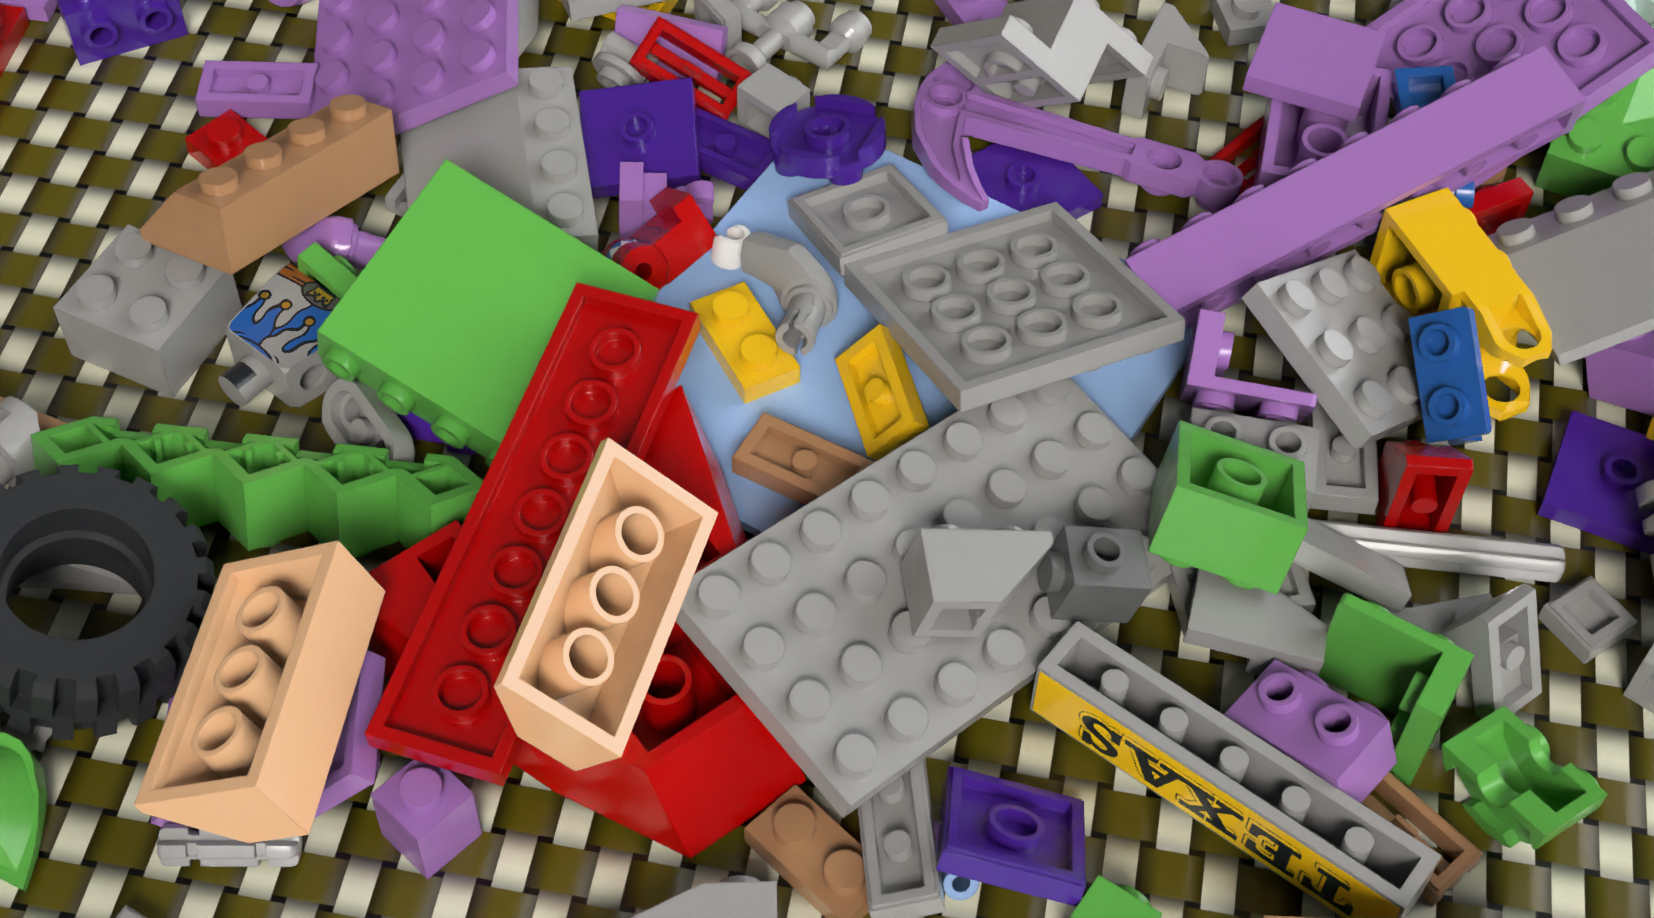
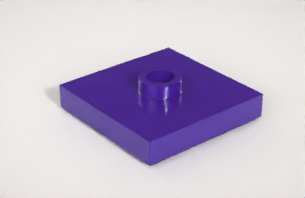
[579,77,701,198]
[972,143,1103,219]
[1537,410,1654,555]
[936,766,1086,907]

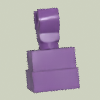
[619,162,714,239]

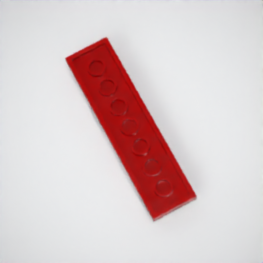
[364,282,701,786]

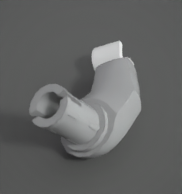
[711,225,838,356]

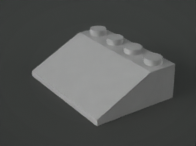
[400,66,599,252]
[1488,170,1654,366]

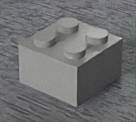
[53,224,242,398]

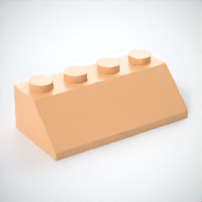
[494,438,718,771]
[134,541,385,843]

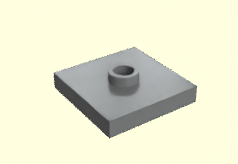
[788,164,948,276]

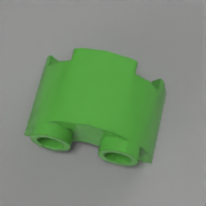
[1442,705,1608,850]

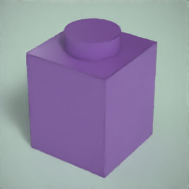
[370,759,482,880]

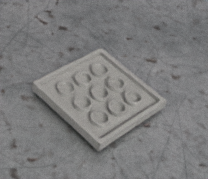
[844,202,1185,413]

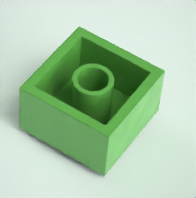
[1148,420,1308,595]

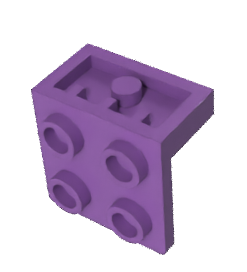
[1179,309,1317,422]

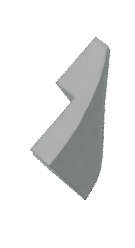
[1183,568,1327,676]

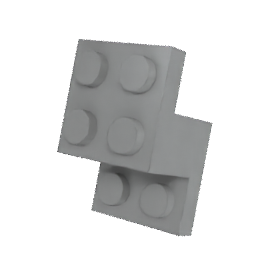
[930,0,1154,108]

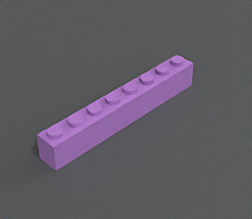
[1125,46,1586,330]

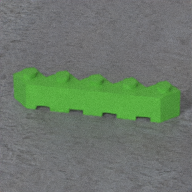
[30,416,483,558]

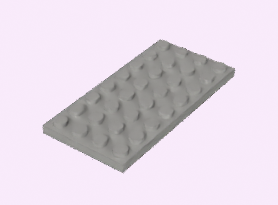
[676,377,1172,818]

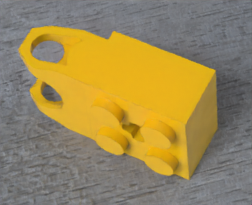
[1370,187,1552,421]

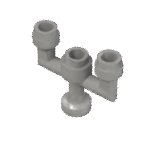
[725,0,872,73]

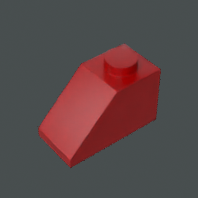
[1375,441,1474,533]

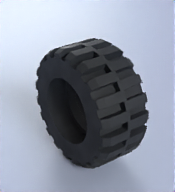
[0,464,215,740]

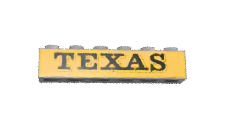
[1030,621,1441,918]

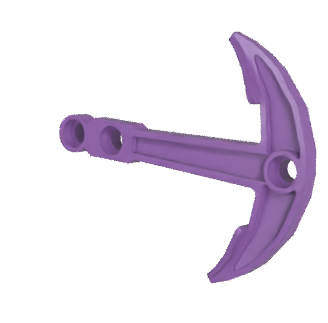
[911,61,1243,212]

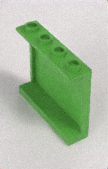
[317,159,659,468]

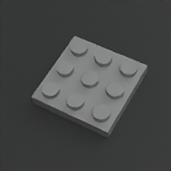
[1242,249,1423,450]

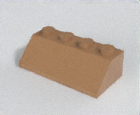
[140,94,399,275]

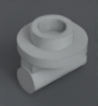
[592,31,660,88]

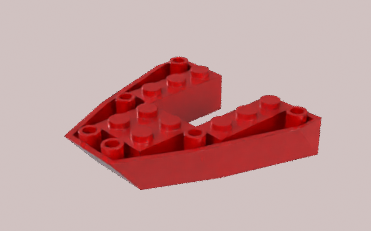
[368,385,806,859]

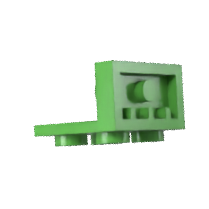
[1318,593,1475,787]

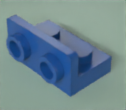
[1408,307,1492,445]

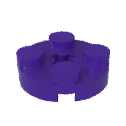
[769,94,887,186]

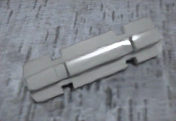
[157,823,303,867]

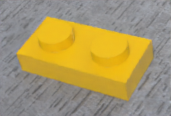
[689,282,801,404]
[835,324,930,461]

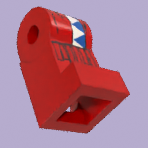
[602,187,717,290]

